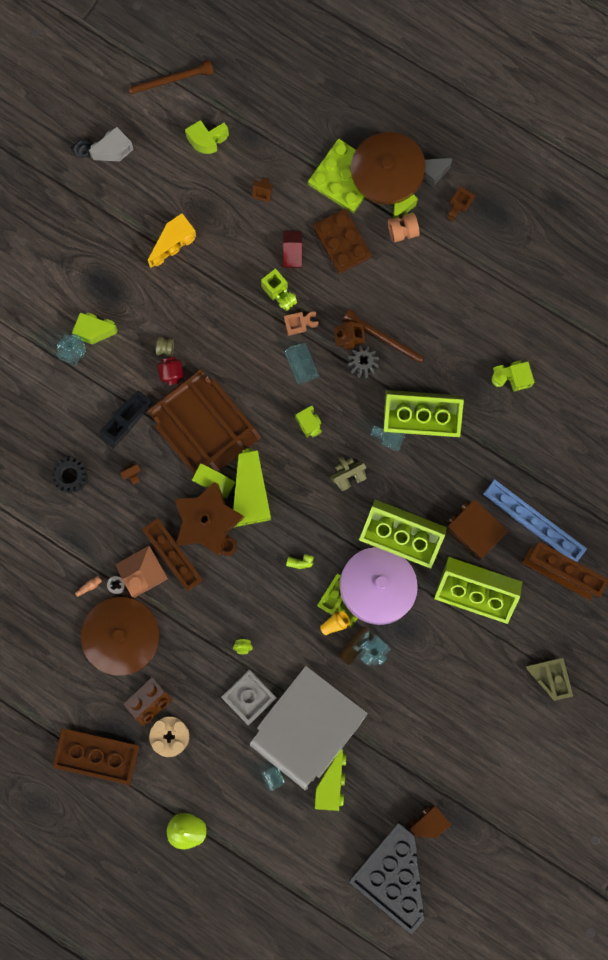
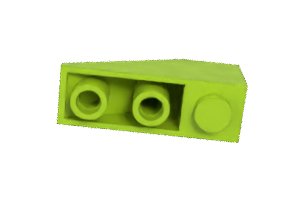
[315,749,346,811]

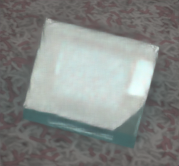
[261,766,285,791]

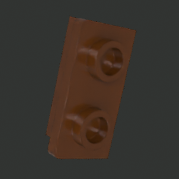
[123,677,172,726]

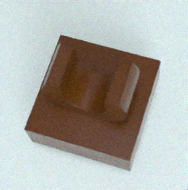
[252,177,273,203]
[119,462,141,485]

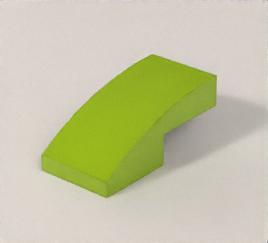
[192,464,235,499]

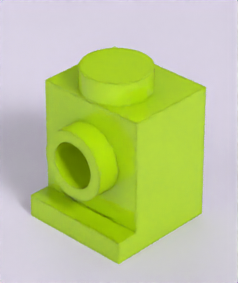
[295,406,322,438]

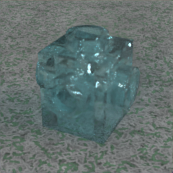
[56,334,86,366]
[360,635,391,666]

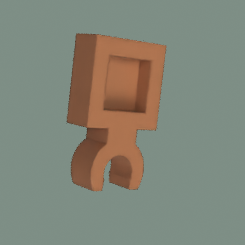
[284,312,319,336]

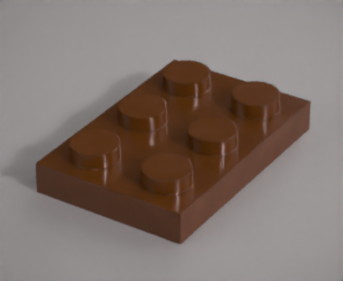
[313,208,372,274]

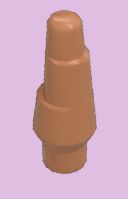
[75,576,102,597]

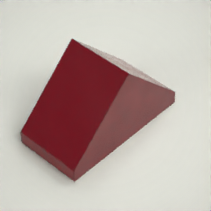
[283,231,302,268]

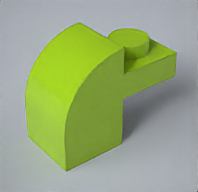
[185,120,229,154]

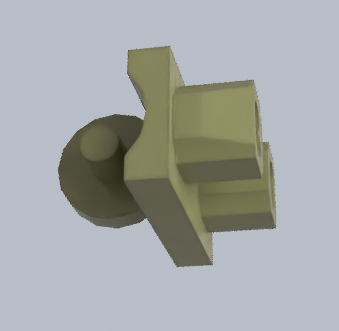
[330,457,367,491]

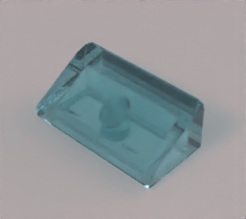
[285,343,320,385]

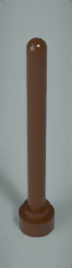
[128,59,214,94]
[342,308,424,363]

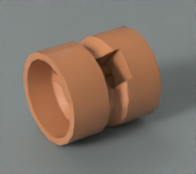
[388,213,419,243]

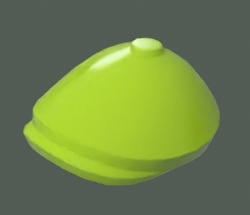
[167,813,206,849]

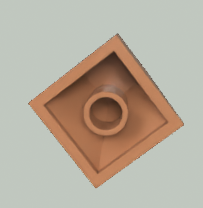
[115,546,168,598]

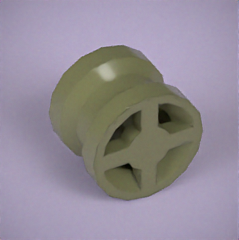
[156,336,174,357]

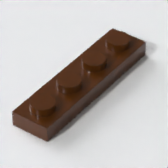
[142,518,203,592]

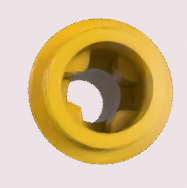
[320,611,350,635]

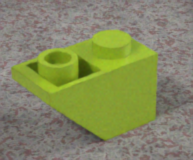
[72,312,118,344]

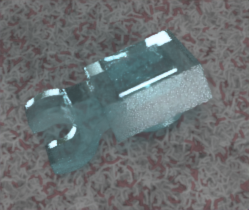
[370,426,406,452]

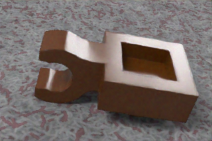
[447,186,476,222]

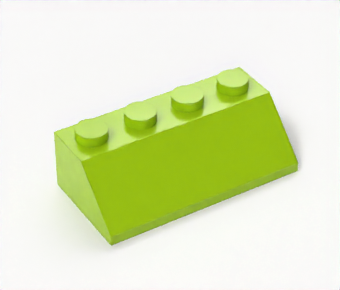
[384,390,464,437]
[359,499,447,569]
[434,557,522,624]

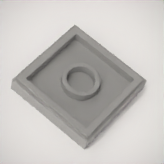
[221,670,276,726]

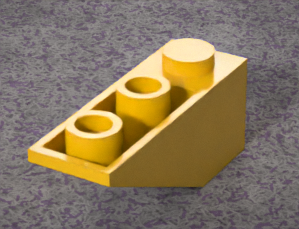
[148,213,196,268]

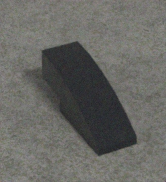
[99,390,153,449]

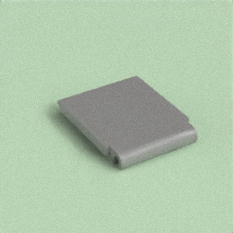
[250,666,368,790]

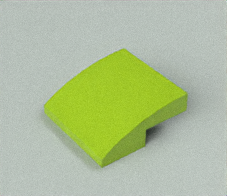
[317,573,358,628]

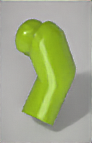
[286,554,314,569]

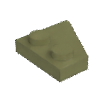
[526,658,573,701]

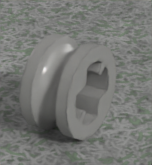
[107,576,125,594]

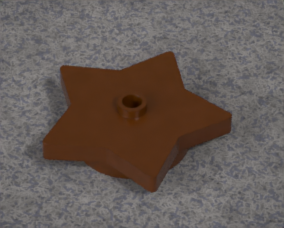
[175,482,245,556]

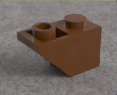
[405,805,451,838]

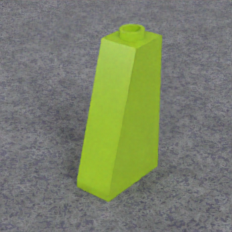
[233,449,271,527]

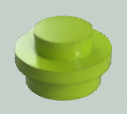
[233,639,253,654]

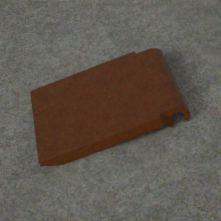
[147,368,261,475]

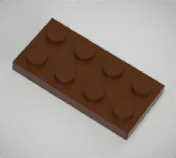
[52,728,140,785]

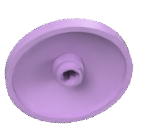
[340,547,417,625]

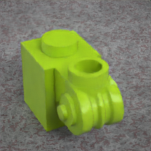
[261,268,297,311]
[491,360,535,392]

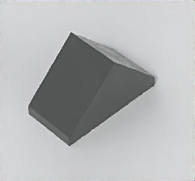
[424,158,452,187]

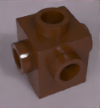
[334,321,366,350]

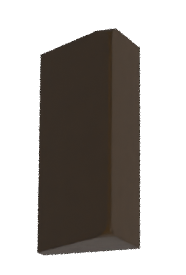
[338,626,373,665]

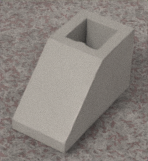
[89,127,133,161]

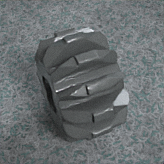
[347,346,379,378]

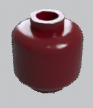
[157,357,184,385]

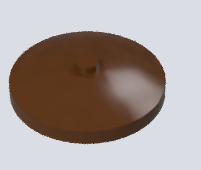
[351,132,425,205]
[81,597,160,676]

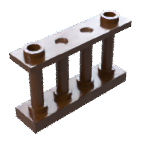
[522,542,608,601]

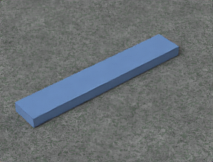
[482,479,587,562]

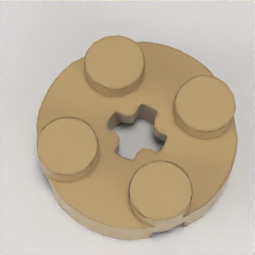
[149,717,189,757]

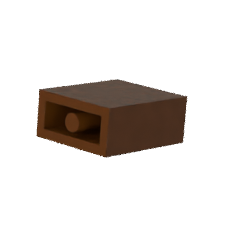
[447,499,508,561]

